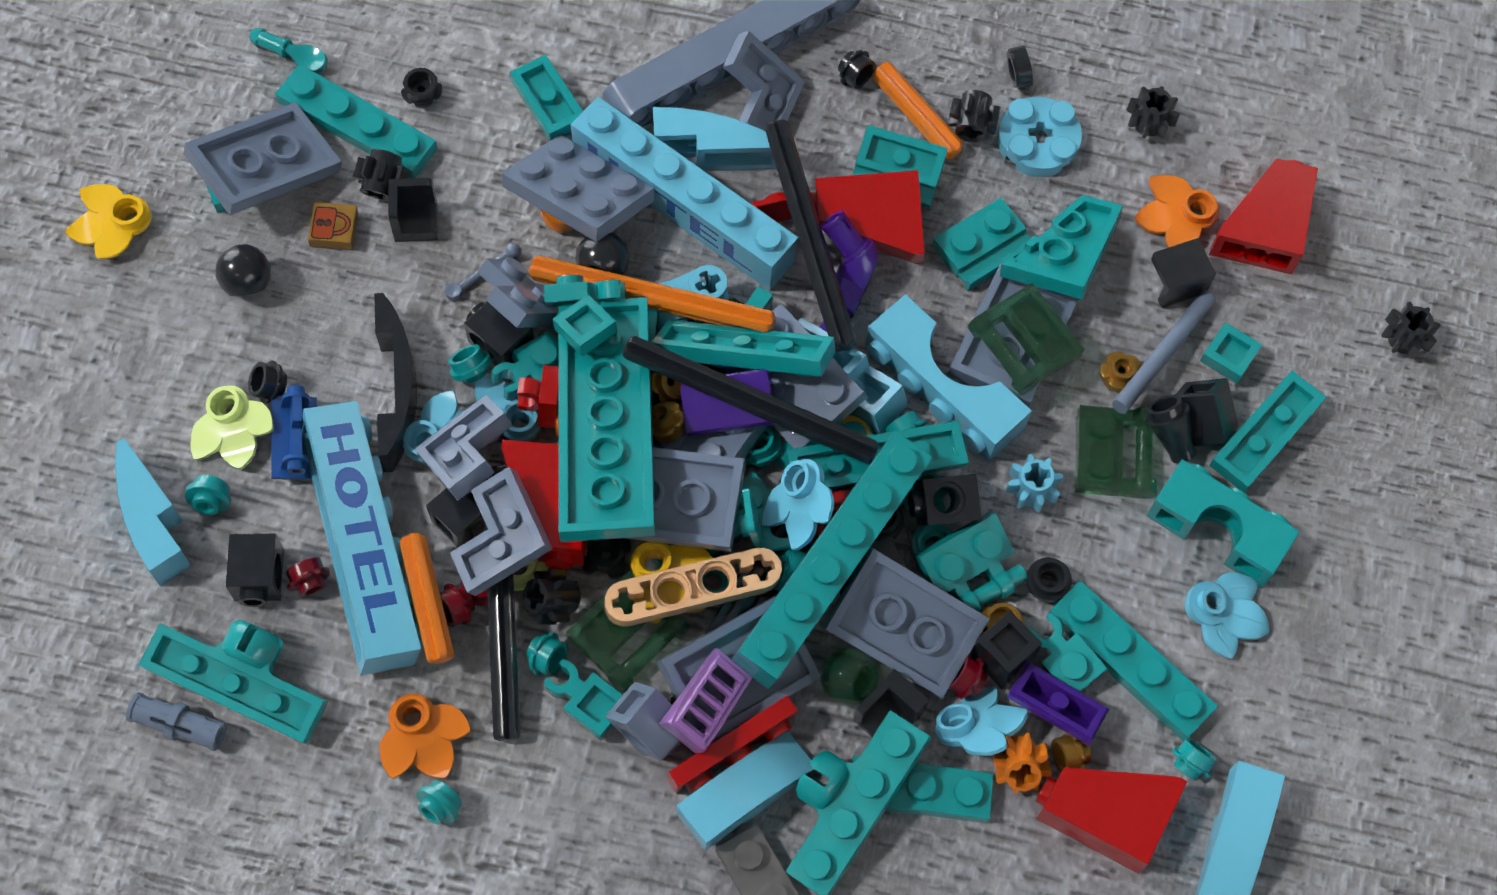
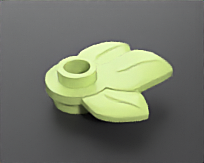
[190,386,274,470]

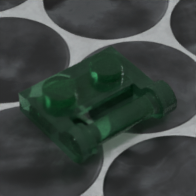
[967,283,1085,396]
[1075,405,1157,499]
[566,570,690,693]

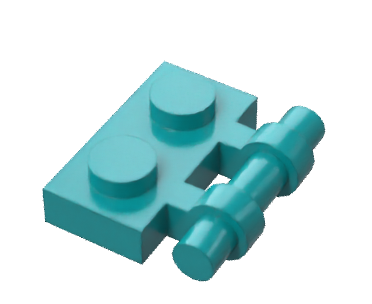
[913,512,1028,613]

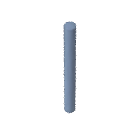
[1112,290,1216,414]

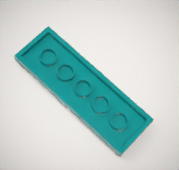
[558,297,655,542]

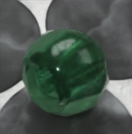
[820,648,879,706]

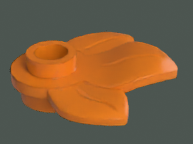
[1135,175,1219,248]
[379,693,471,779]

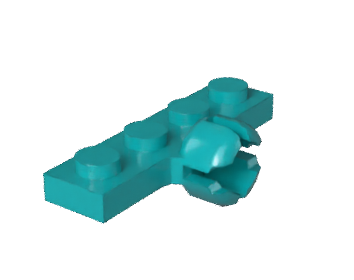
[138,620,329,745]
[785,710,932,895]

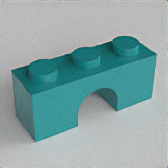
[1146,459,1300,588]

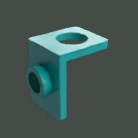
[738,489,809,551]

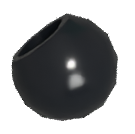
[575,232,630,275]
[215,244,271,297]

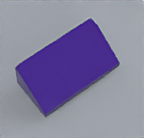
[681,369,775,436]
[1007,661,1109,746]

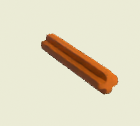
[873,61,964,160]
[399,533,454,665]

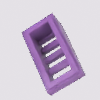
[659,648,753,753]

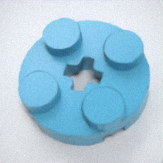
[997,97,1082,177]

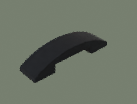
[374,293,417,472]

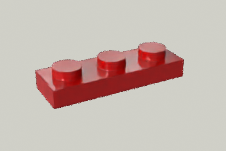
[666,695,798,794]

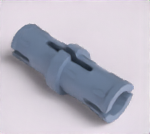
[126,692,227,751]

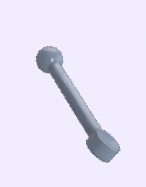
[445,243,522,302]

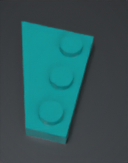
[1000,194,1123,300]

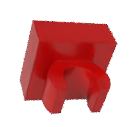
[517,365,559,428]

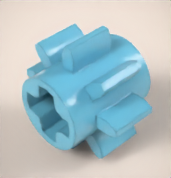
[1005,454,1063,513]

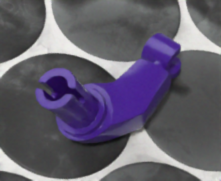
[820,210,878,332]

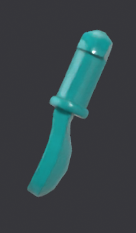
[249,28,328,73]

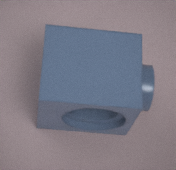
[605,682,686,762]

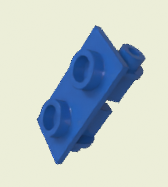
[271,385,317,480]

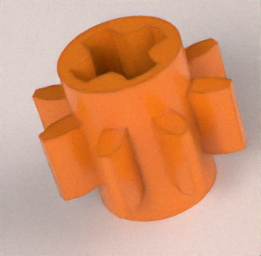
[992,733,1052,794]

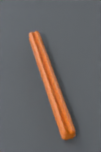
[529,256,776,332]

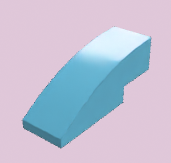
[653,107,777,171]
[798,317,908,434]
[115,438,191,586]
[676,732,815,851]
[1195,761,1285,895]

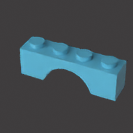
[865,294,1032,461]

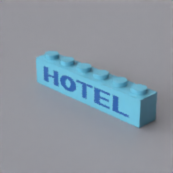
[571,96,798,291]
[300,401,424,676]

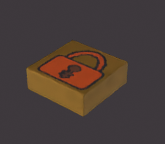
[308,202,359,250]

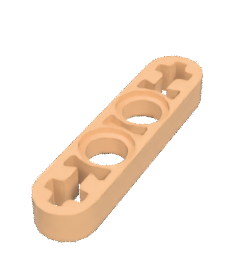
[605,548,782,627]

